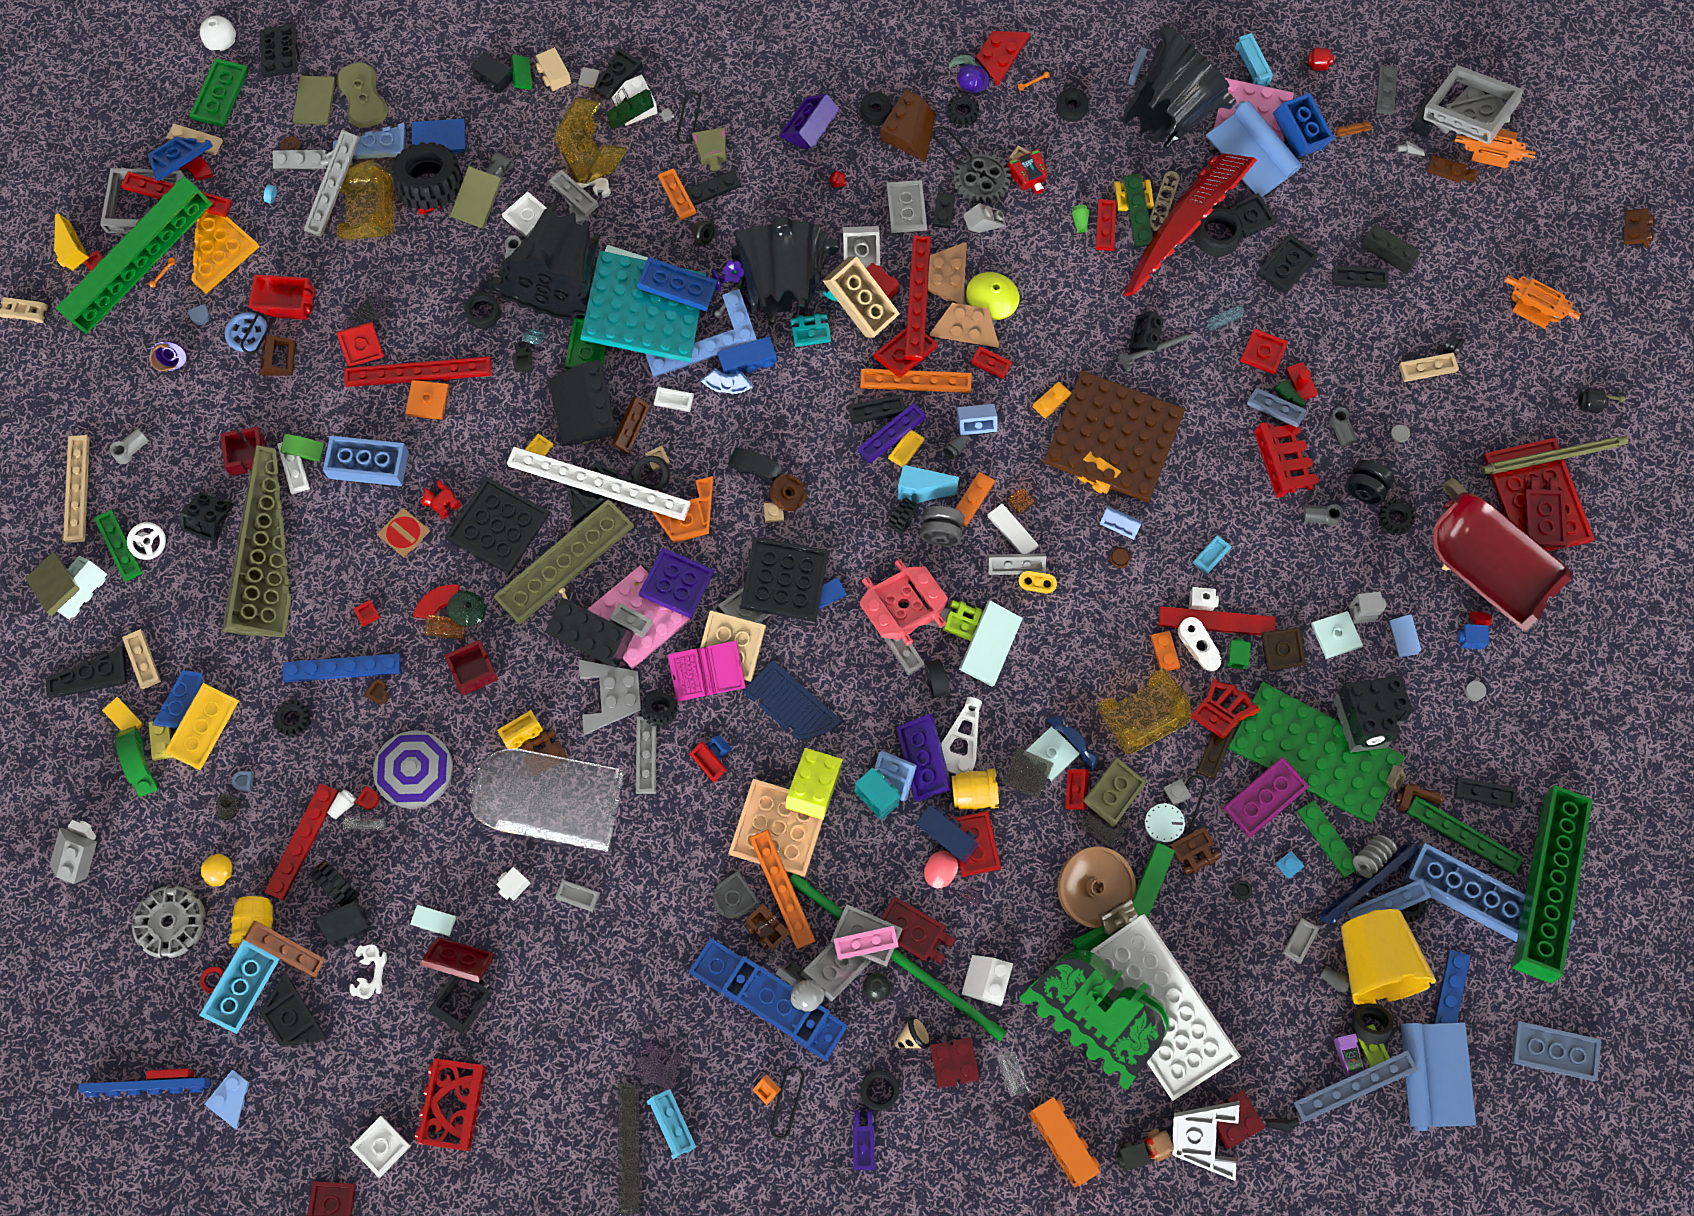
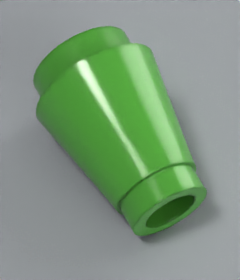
[1072,205,1089,233]

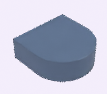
[188,304,210,325]
[232,771,254,792]

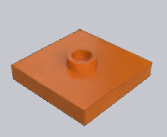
[405,380,449,420]

